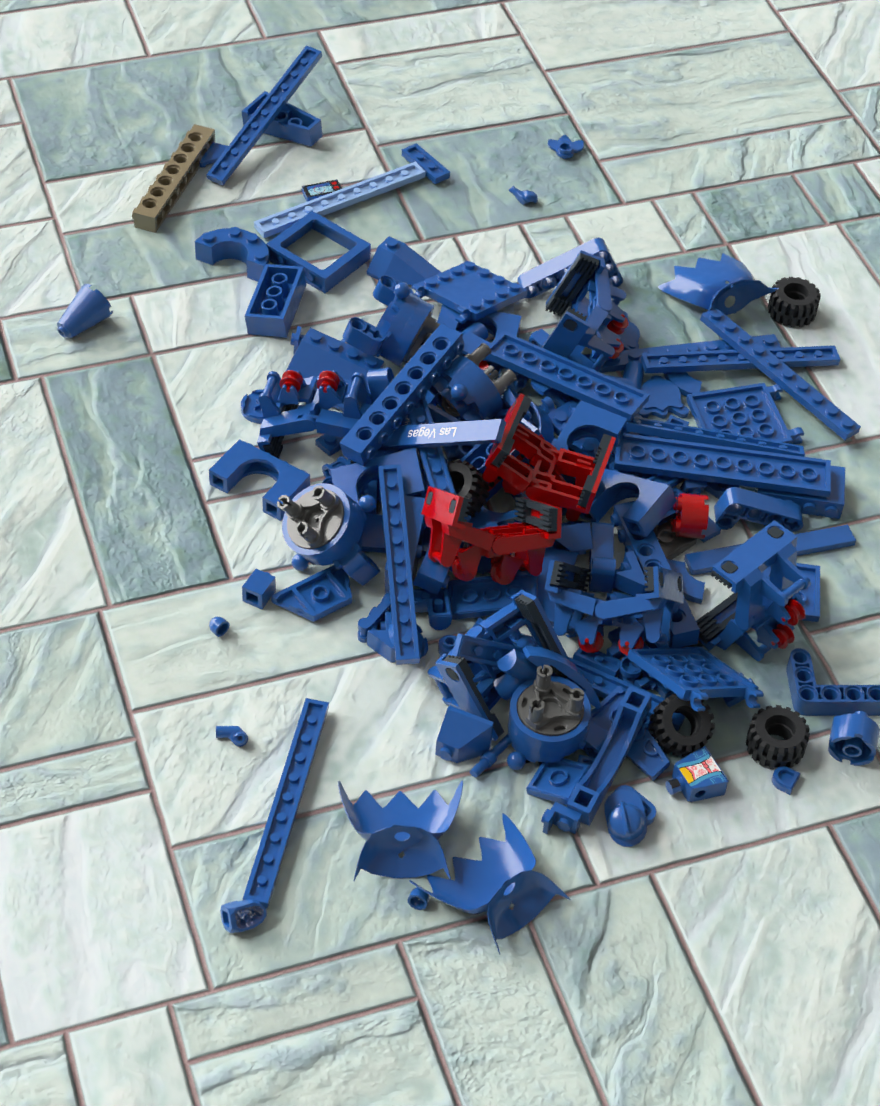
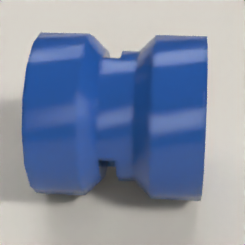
[618,656,643,685]

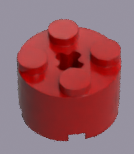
[671,493,709,539]

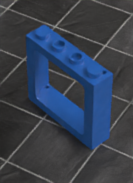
[266,211,371,294]

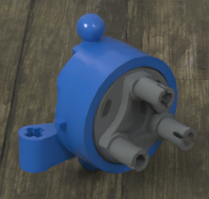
[507,665,608,770]

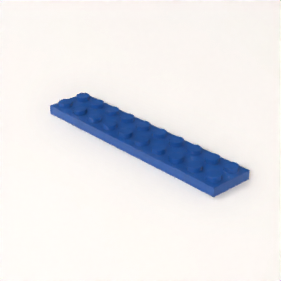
[614,434,831,497]

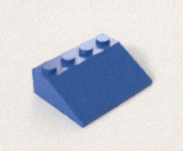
[286,328,384,411]

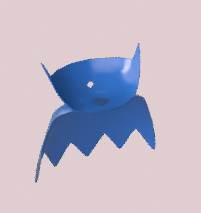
[658,253,779,315]
[338,780,463,882]
[409,813,571,955]

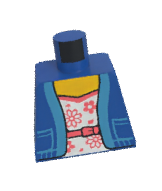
[665,746,728,802]

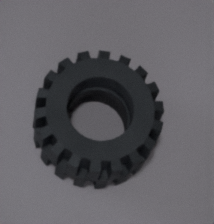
[768,277,821,327]
[447,460,490,518]
[649,693,715,757]
[746,705,810,770]

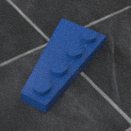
[590,685,670,781]

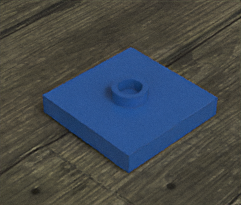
[526,758,591,805]

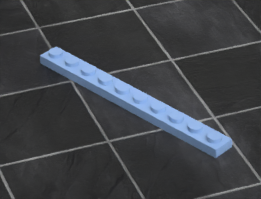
[254,162,426,238]

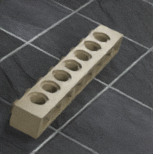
[132,124,215,233]

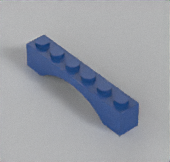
[567,686,652,826]

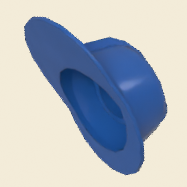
[604,789,647,847]

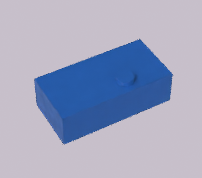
[244,264,307,337]
[385,495,426,593]

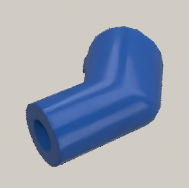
[216,726,248,747]

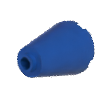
[57,284,113,338]

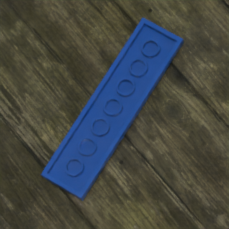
[485,331,650,422]

